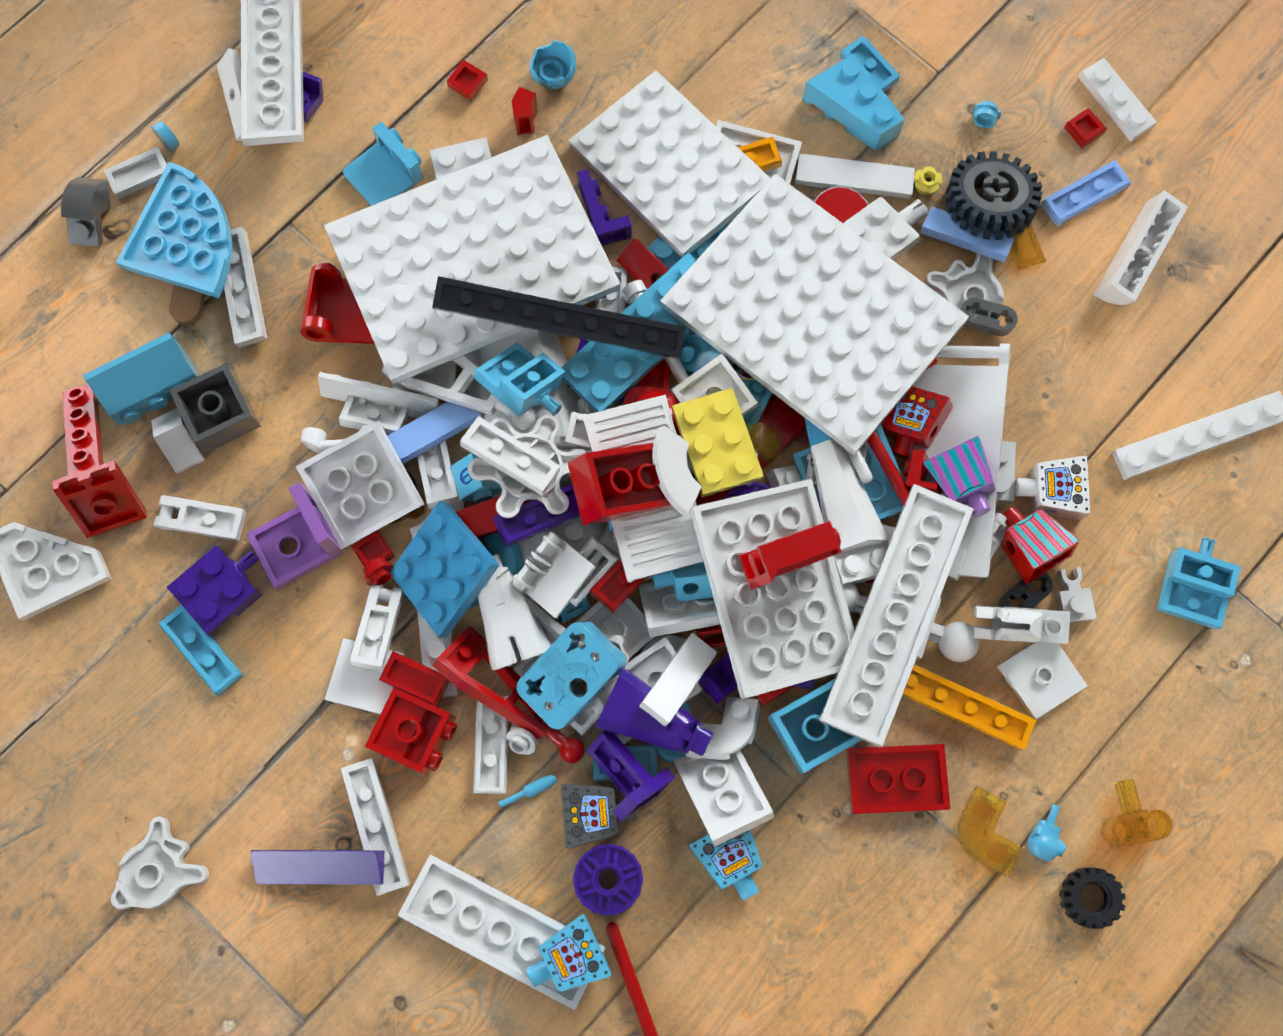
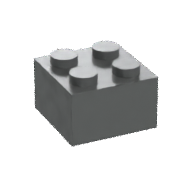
[169,363,261,453]

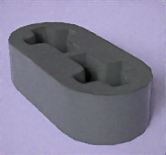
[960,298,1018,336]

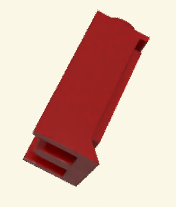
[738,521,842,590]

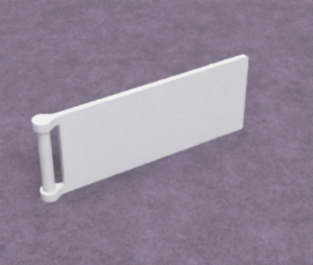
[899,343,1011,578]

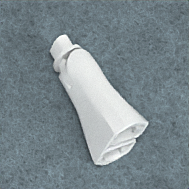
[478,554,551,671]

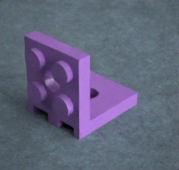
[246,482,344,590]

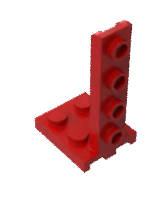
[52,384,147,538]

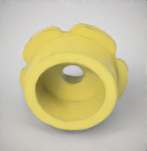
[914,167,943,195]

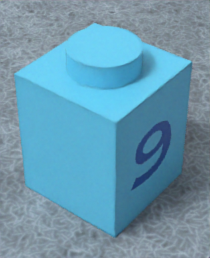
[450,453,502,504]

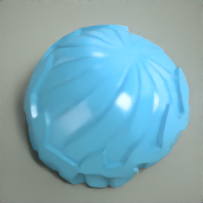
[529,40,576,89]

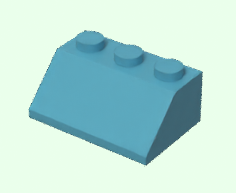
[83,332,199,425]

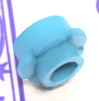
[972,101,1001,128]

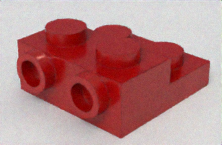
[364,687,457,776]

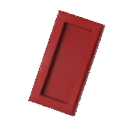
[379,651,450,707]

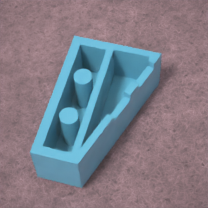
[802,53,905,151]

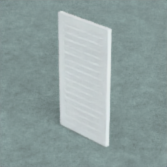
[582,395,704,583]

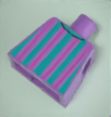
[923,436,996,517]

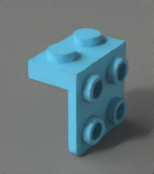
[343,121,424,206]

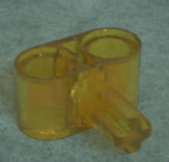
[1101,779,1173,846]

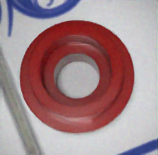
[363,557,394,585]

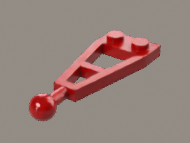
[432,625,585,763]

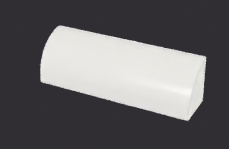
[1093,190,1188,305]

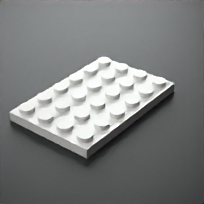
[568,71,771,257]
[690,479,854,699]

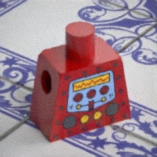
[884,386,953,459]

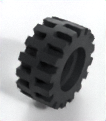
[1059,867,1126,929]

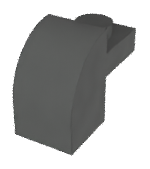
[61,177,110,247]

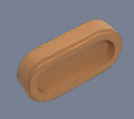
[169,285,206,325]

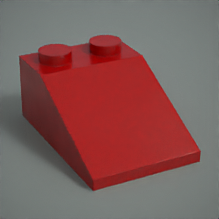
[567,443,672,526]

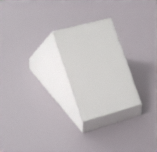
[151,408,205,474]

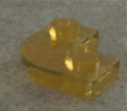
[958,786,1023,877]

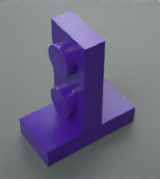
[577,169,632,246]
[587,731,676,822]

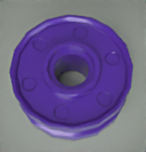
[573,844,643,916]

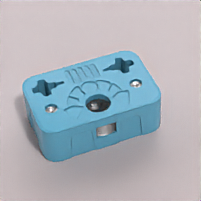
[516,621,627,729]

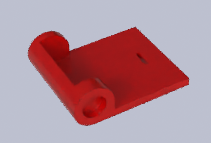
[300,262,375,344]

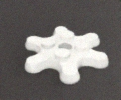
[468,415,584,518]

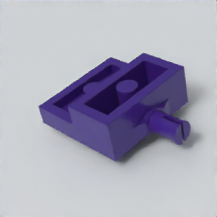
[167,545,262,635]

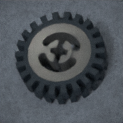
[945,151,1043,240]

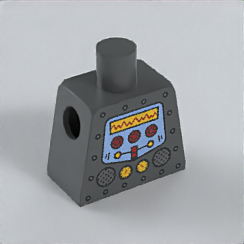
[561,784,637,848]

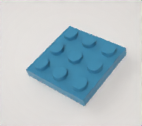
[390,501,500,637]

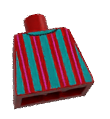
[1001,507,1080,585]

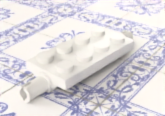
[843,196,928,260]

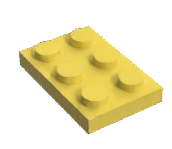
[672,388,764,497]

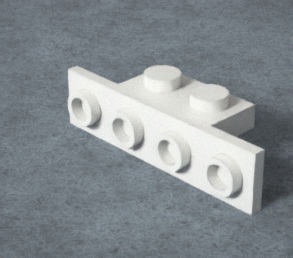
[318,372,439,435]

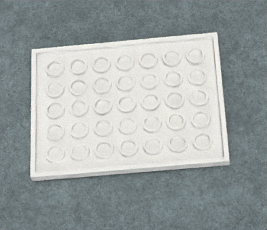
[324,135,621,384]
[660,174,969,455]

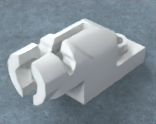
[972,606,1071,644]

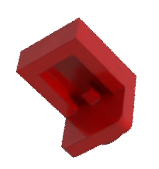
[904,449,942,495]

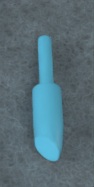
[498,775,557,808]

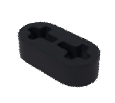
[998,573,1053,609]

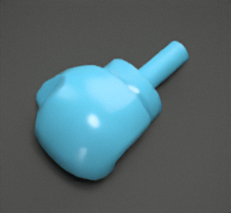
[1027,804,1067,862]

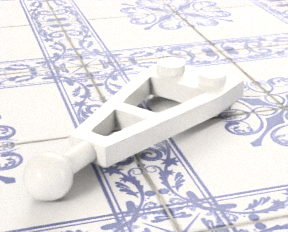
[381,355,537,430]

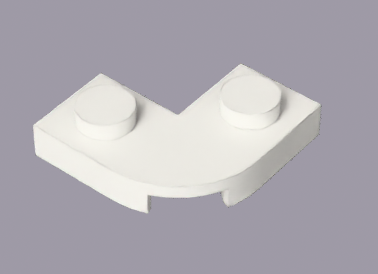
[685,697,760,760]

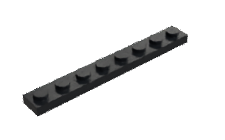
[432,276,686,359]

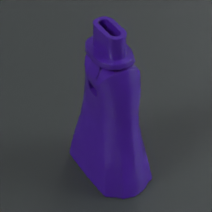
[595,668,713,756]

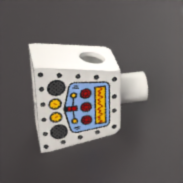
[1015,456,1090,520]

